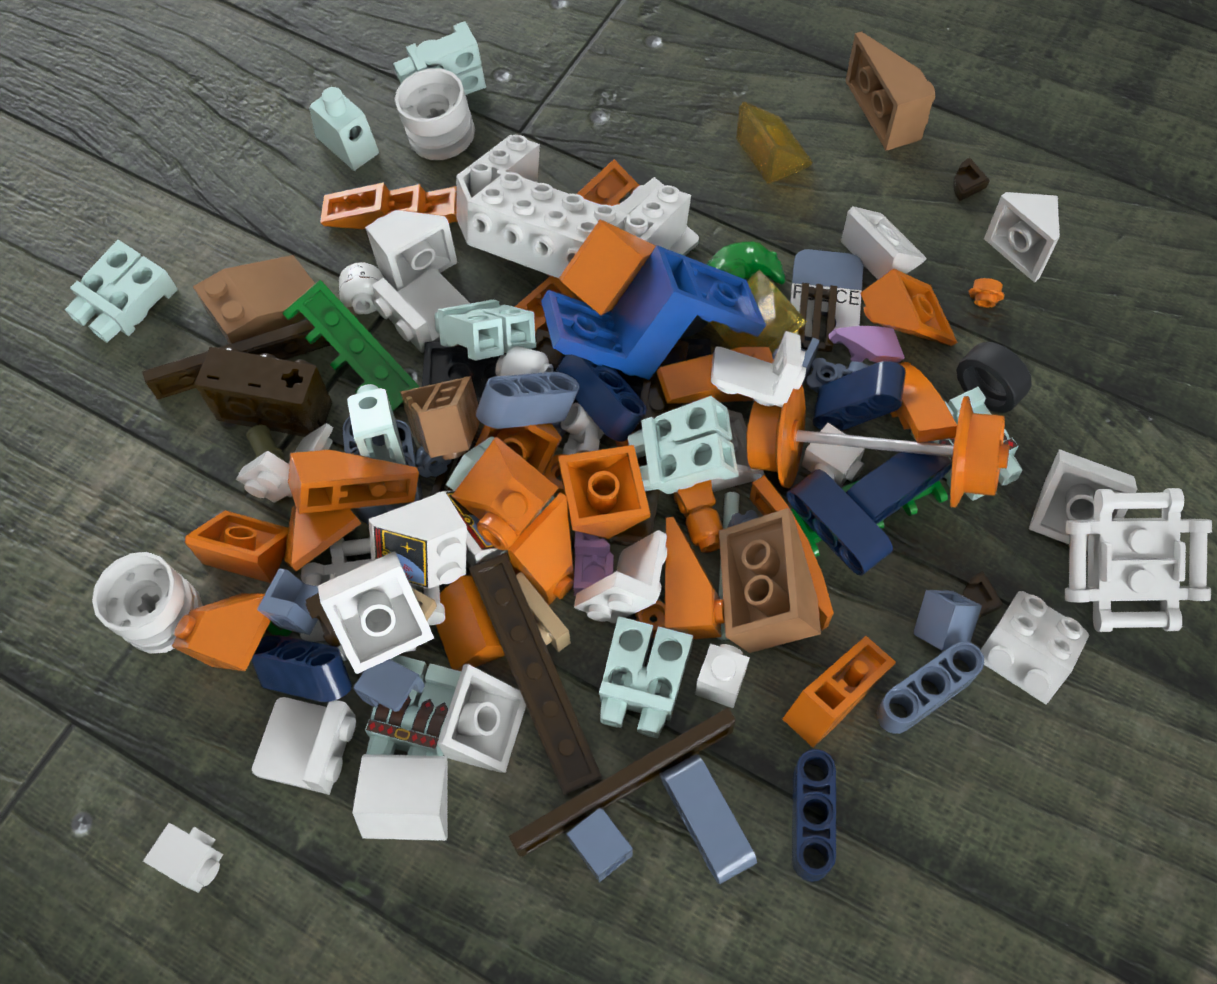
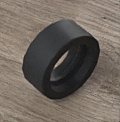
[956,342,1032,413]

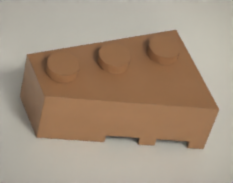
[400,376,480,460]

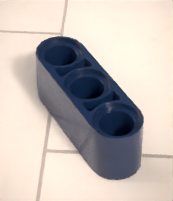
[556,354,647,442]
[813,361,906,431]
[846,441,952,524]
[786,469,893,576]
[251,635,352,702]
[792,749,836,882]

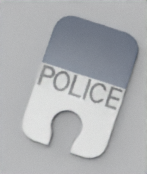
[789,249,863,344]

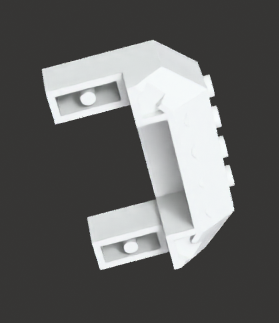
[457,135,691,278]

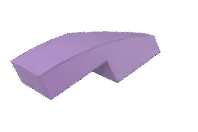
[828,326,905,363]
[574,531,614,596]

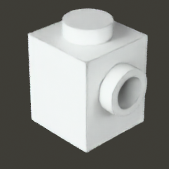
[802,423,865,487]
[695,644,750,708]
[143,823,223,893]

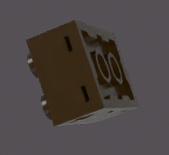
[194,347,333,437]

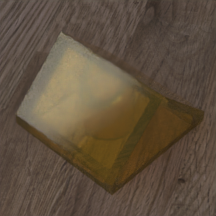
[736,101,813,184]
[710,270,807,354]

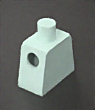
[309,87,379,171]
[347,384,406,465]

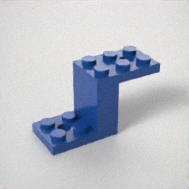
[541,245,766,380]

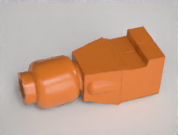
[673,480,723,553]

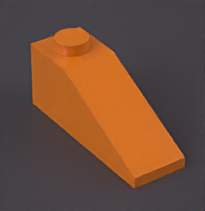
[657,347,774,404]
[288,450,419,514]
[665,517,725,639]
[782,636,896,748]

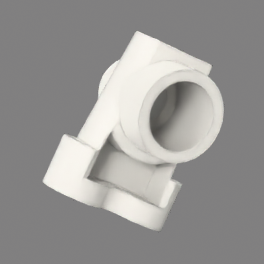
[561,403,604,455]

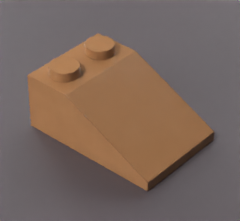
[846,32,935,151]
[193,255,315,344]
[719,508,821,653]

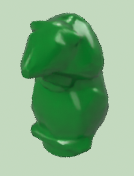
[707,241,786,285]

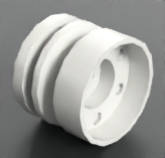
[395,69,475,160]
[92,552,202,654]

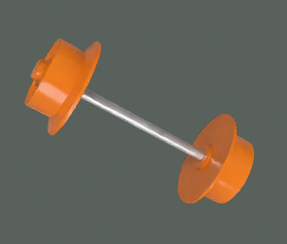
[746,385,1010,508]

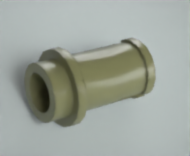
[246,425,284,460]

